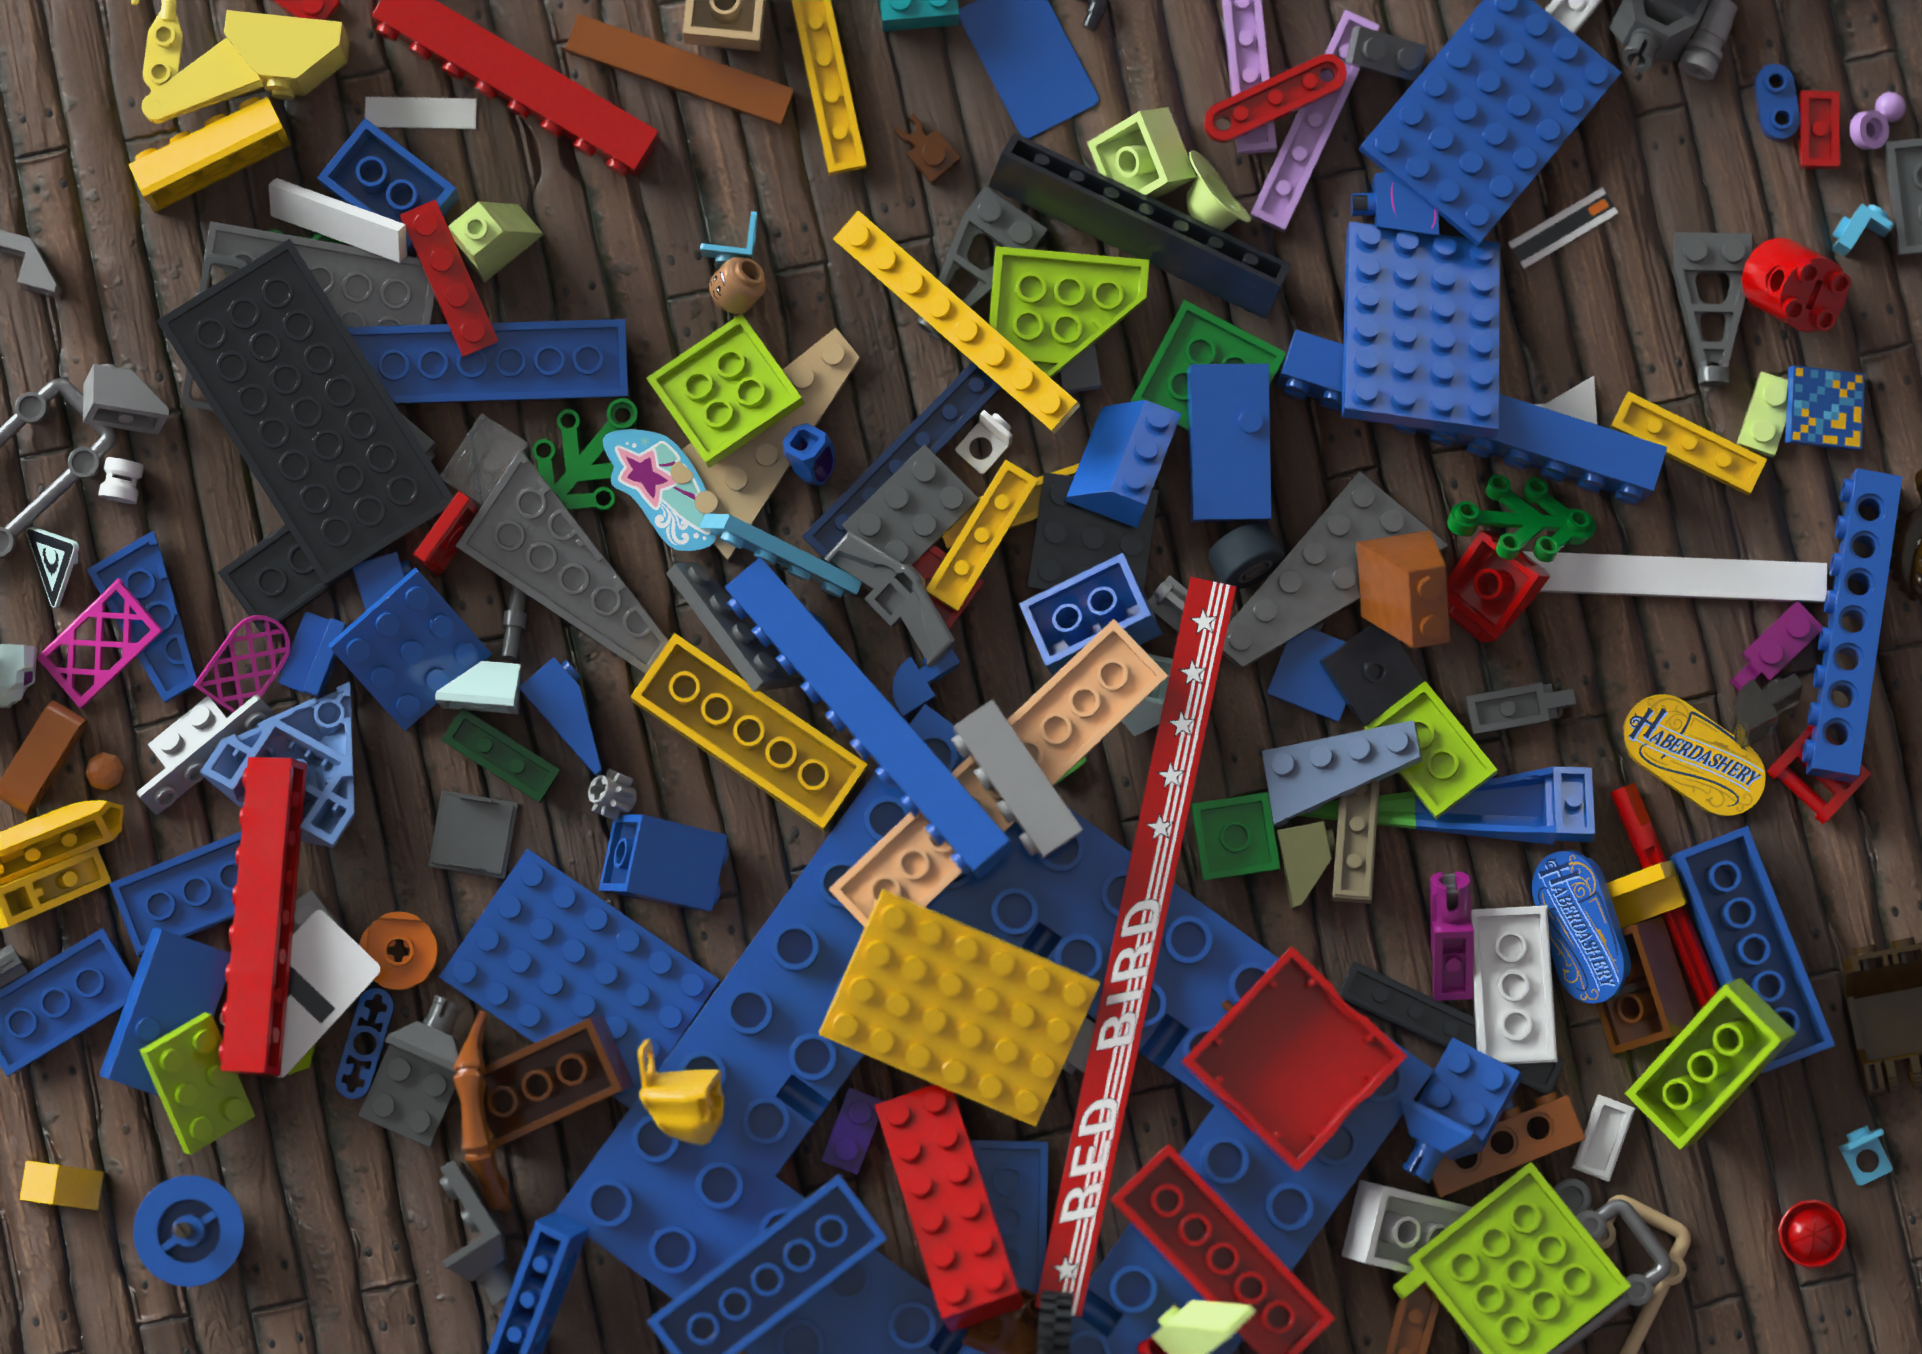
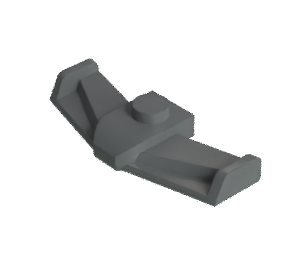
[824,531,956,668]

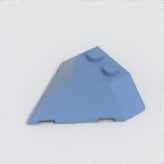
[200,682,355,848]

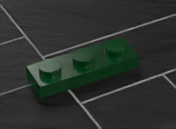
[441,708,561,804]

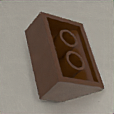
[1595,917,1695,1055]

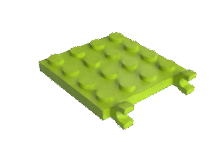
[1393,1162,1631,1354]

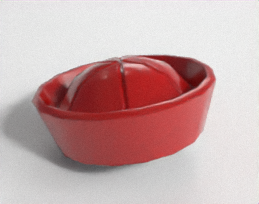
[1778,1199,1847,1268]

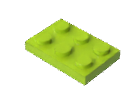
[1364,681,1498,820]
[139,1012,255,1155]

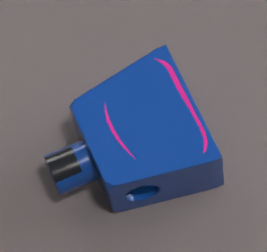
[1351,172,1439,238]

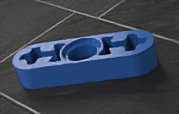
[336,988,395,1099]

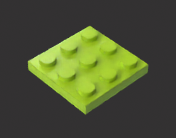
[646,314,805,468]

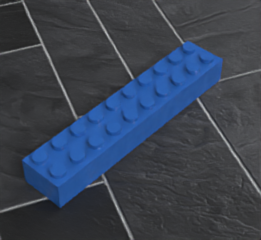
[1276,330,1667,505]

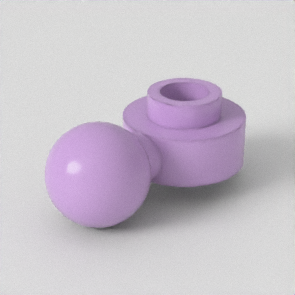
[1850,92,1906,150]

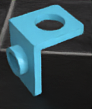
[700,212,758,265]
[1838,1125,1893,1186]

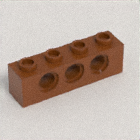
[1430,1091,1585,1198]

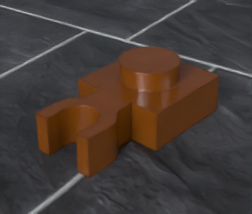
[894,113,961,185]

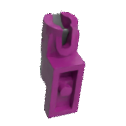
[1430,871,1474,1001]

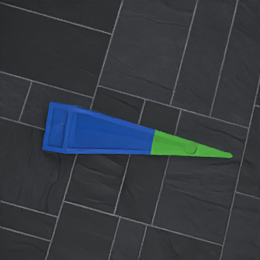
[1298,766,1595,845]

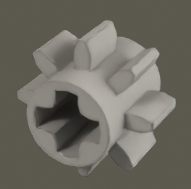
[588,769,637,821]

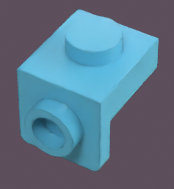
[1832,204,1894,257]

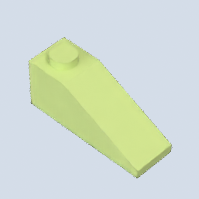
[1152,1300,1255,1354]

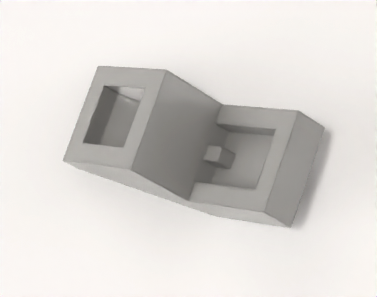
[0,230,62,299]

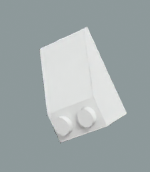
[1342,1180,1473,1273]

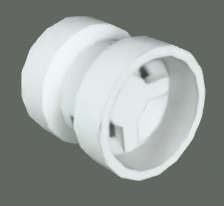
[98,457,144,504]

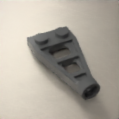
[915,186,1048,340]
[1673,232,1752,387]

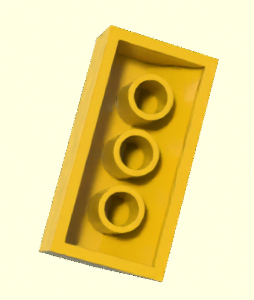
[129,96,292,213]

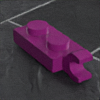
[1729,600,1823,692]

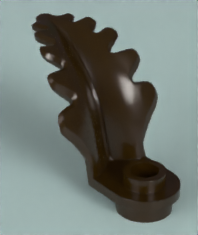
[1889,469,1922,601]

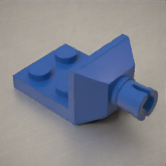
[1401,1037,1523,1183]

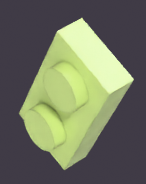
[1737,371,1788,458]

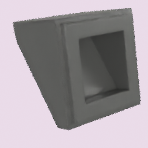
[1059,343,1101,393]

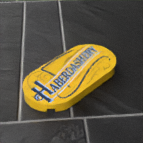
[1623,694,1766,816]

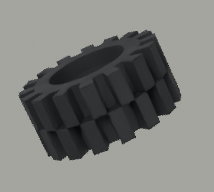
[1037,1290,1073,1354]

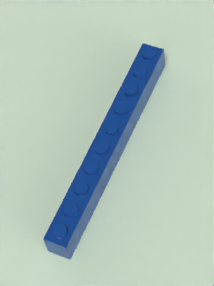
[725,557,1015,880]

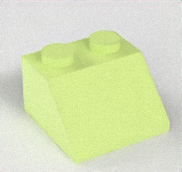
[1087,107,1197,199]

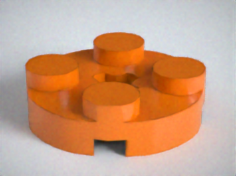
[359,912,438,990]

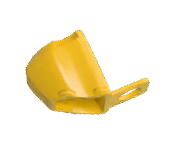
[638,1039,724,1145]

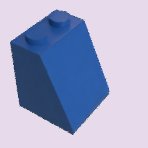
[599,815,729,911]

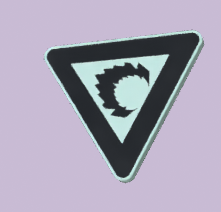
[26,527,79,608]

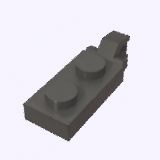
[1465,683,1576,736]

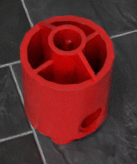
[1742,237,1851,332]

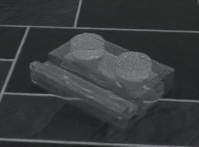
[440,413,529,506]

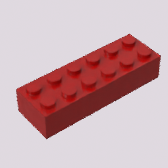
[875,1084,1025,1333]
[1110,1144,1335,1354]

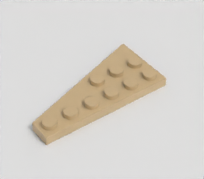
[670,328,860,562]

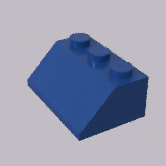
[1065,400,1181,528]
[1019,553,1163,676]

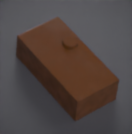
[452,1015,634,1150]

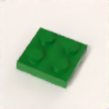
[1191,792,1280,882]

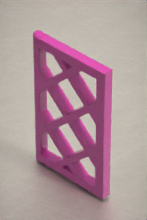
[37,578,164,709]

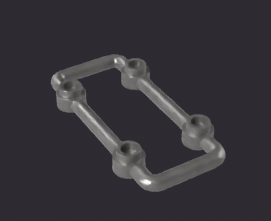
[0,378,116,559]
[1460,1199,1672,1354]

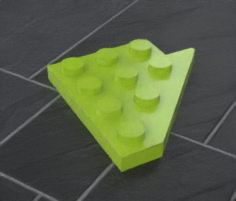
[989,246,1149,378]

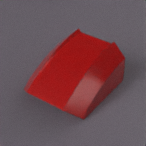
[1446,530,1550,642]

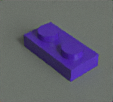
[821,1088,885,1175]

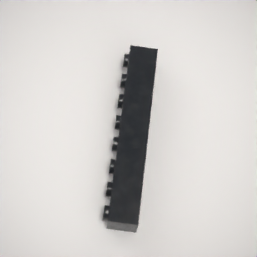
[988,132,1291,319]

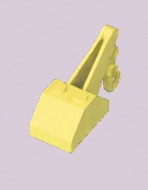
[131,0,350,124]

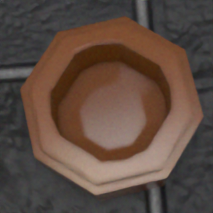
[85,752,126,792]

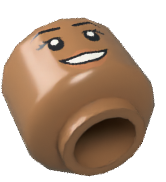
[709,257,766,314]

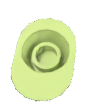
[1186,150,1251,231]

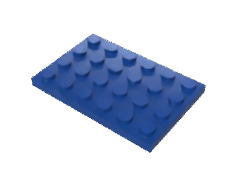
[1358,0,1622,247]
[1342,222,1500,438]
[438,848,720,1108]

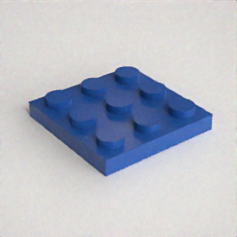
[328,568,492,731]

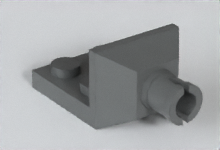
[1609,0,1709,72]
[358,995,464,1147]
[439,1160,513,1306]

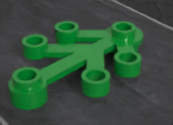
[532,398,638,512]
[1447,475,1596,562]

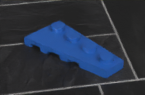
[87,530,198,703]

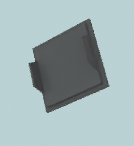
[428,790,518,879]

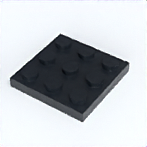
[1026,472,1159,592]

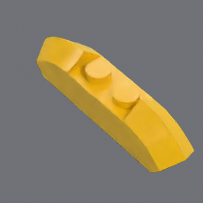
[0,800,124,886]

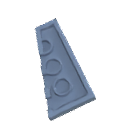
[1262,720,1422,828]

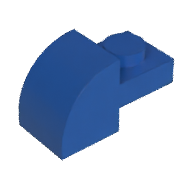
[893,650,960,719]

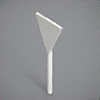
[1534,376,1597,425]

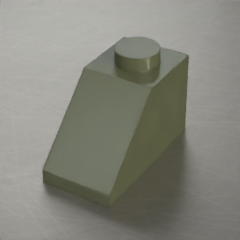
[1275,821,1336,909]

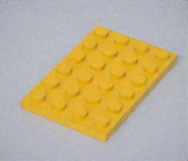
[819,889,1100,1127]

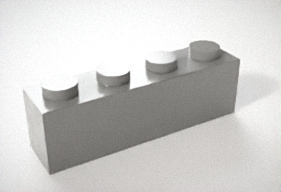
[951,700,1083,860]

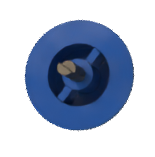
[133,1175,244,1287]

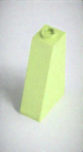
[448,202,543,283]

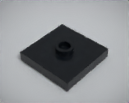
[1319,624,1424,726]

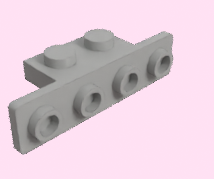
[137,695,275,815]

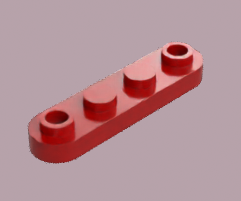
[1204,54,1347,143]

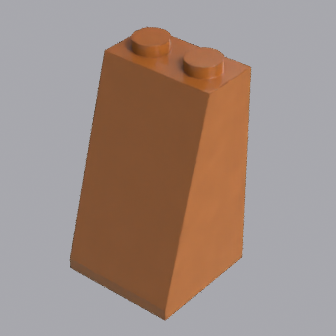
[1356,530,1450,648]

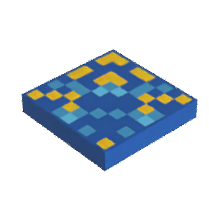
[1785,365,1865,451]

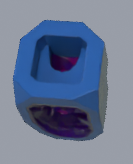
[783,423,836,486]

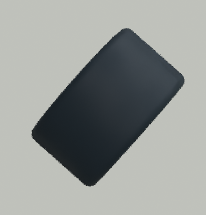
[1208,521,1285,590]

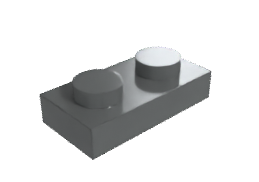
[1345,26,1426,83]

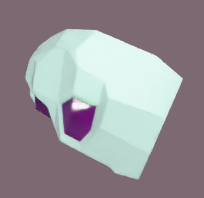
[0,644,37,708]

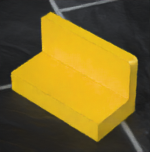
[1606,860,1687,929]

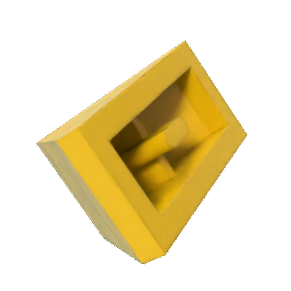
[20,1161,105,1211]

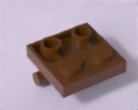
[962,1287,1040,1354]

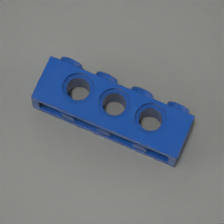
[487,1211,590,1354]

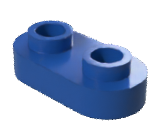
[1754,64,1800,142]

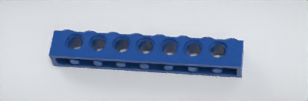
[1802,468,1903,783]

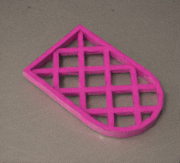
[193,615,290,713]

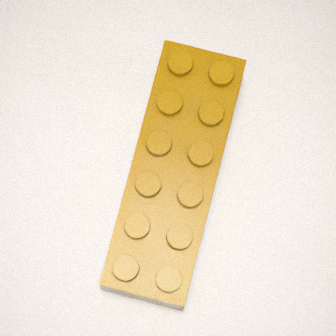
[630,633,868,832]

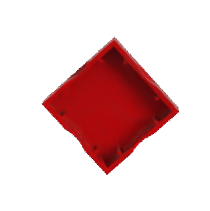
[1180,946,1407,1172]

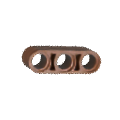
[0,700,88,816]

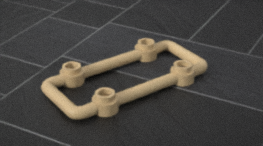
[1595,1195,1691,1354]

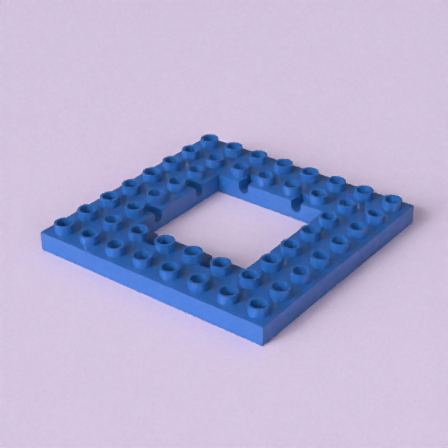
[556,704,1434,1354]

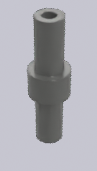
[501,585,527,660]

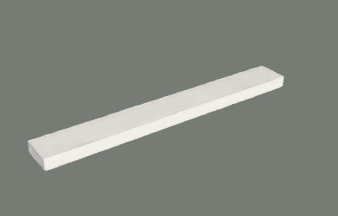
[1522,551,1827,603]

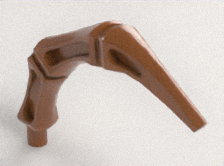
[453,1011,513,1213]

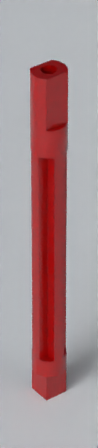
[1610,783,1720,1011]

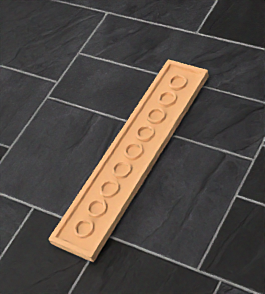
[829,619,1168,928]

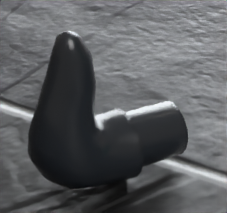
[1082,0,1107,31]

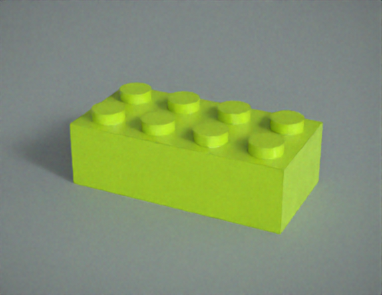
[1625,978,1797,1150]

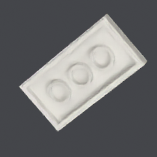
[1471,905,1557,1065]

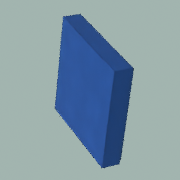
[1266,628,1346,723]

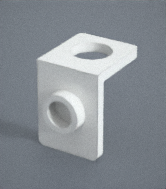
[955,410,1013,474]

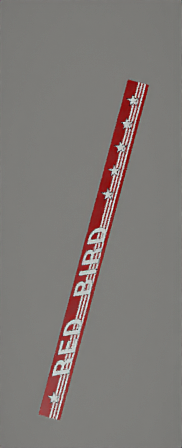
[1035,577,1236,1317]

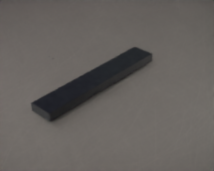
[1338,961,1566,1095]

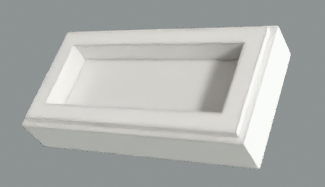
[1571,1095,1636,1182]

